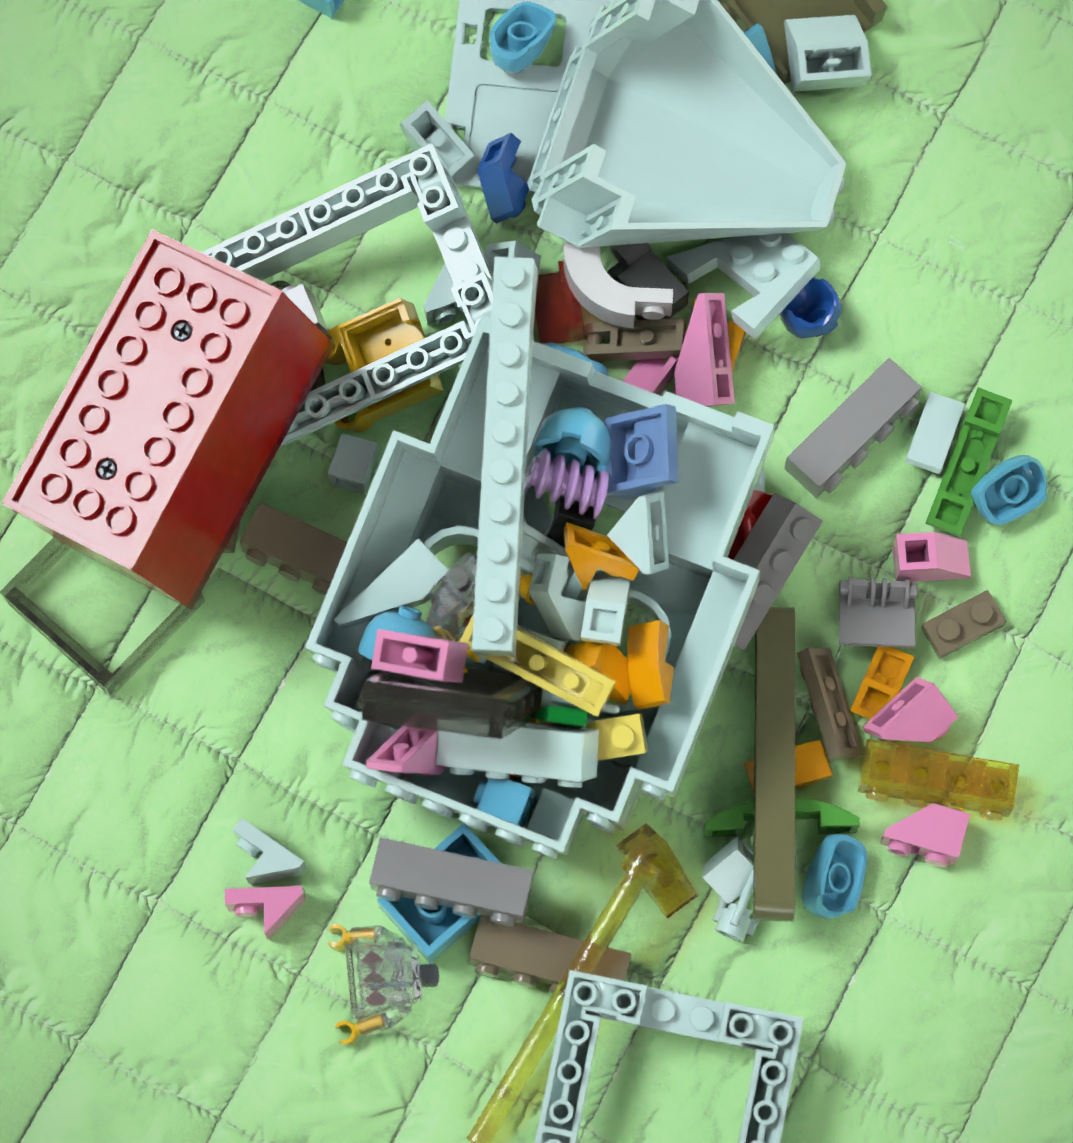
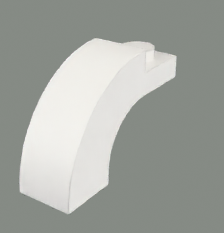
[563,243,673,328]

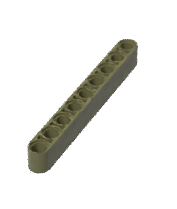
[753,607,795,922]

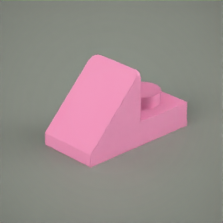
[225,886,305,940]

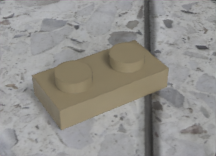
[921,590,1007,660]

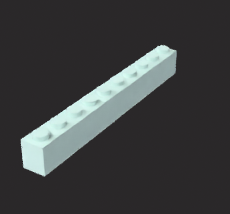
[472,257,537,657]

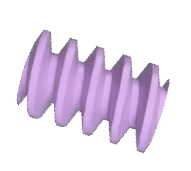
[525,449,609,519]

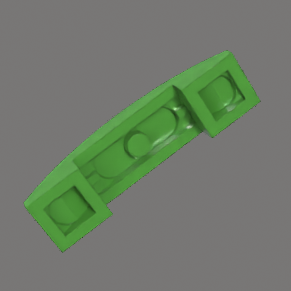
[925,387,1013,537]
[704,797,860,837]

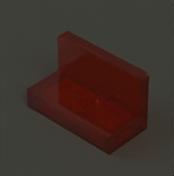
[535,260,584,344]

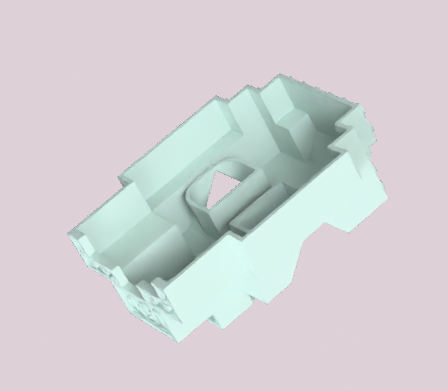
[305,315,774,860]

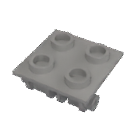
[839,577,917,648]

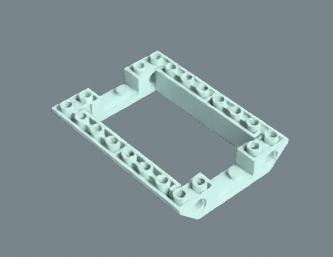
[202,143,493,447]
[535,970,804,1143]

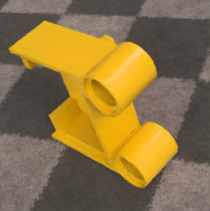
[325,298,444,433]

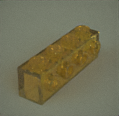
[857,739,1019,821]

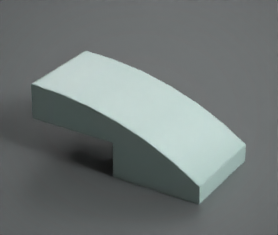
[905,392,965,474]

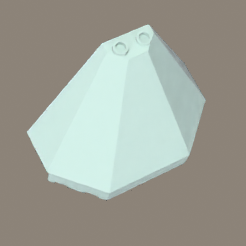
[528,0,846,248]

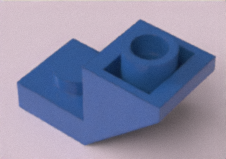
[477,133,529,224]

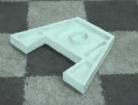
[666,233,821,340]

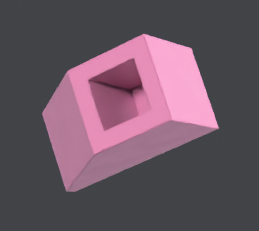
[892,532,971,582]
[880,803,970,867]

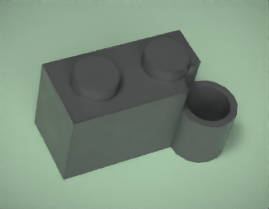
[607,243,689,320]

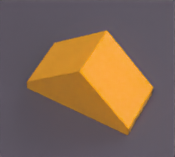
[563,641,631,705]

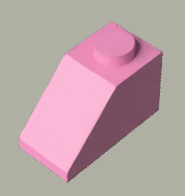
[371,629,468,682]
[862,677,958,742]

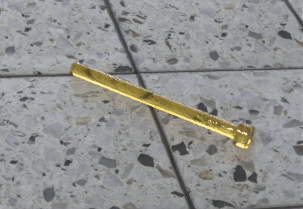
[466,850,663,1143]

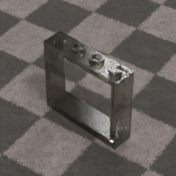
[0,537,205,698]
[358,666,542,739]

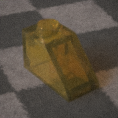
[616,823,698,918]

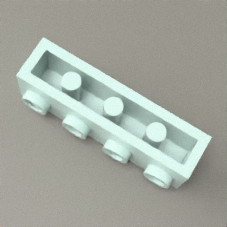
[436,715,599,787]

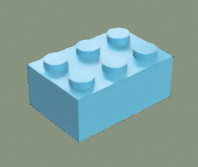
[377,823,501,964]

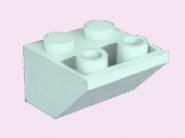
[784,15,871,92]

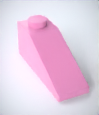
[674,293,735,407]
[366,712,451,776]

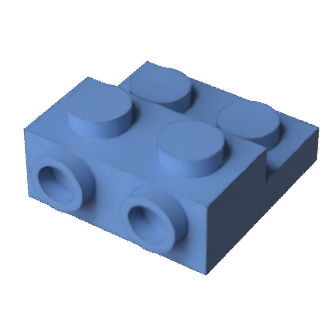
[605,404,678,499]

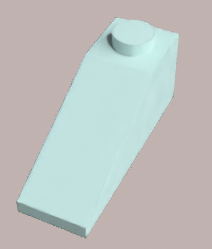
[333,539,453,629]

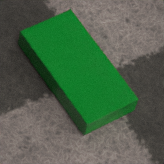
[535,705,588,728]

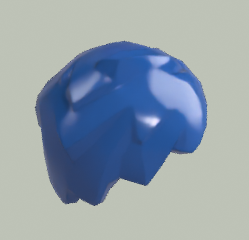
[780,277,842,339]

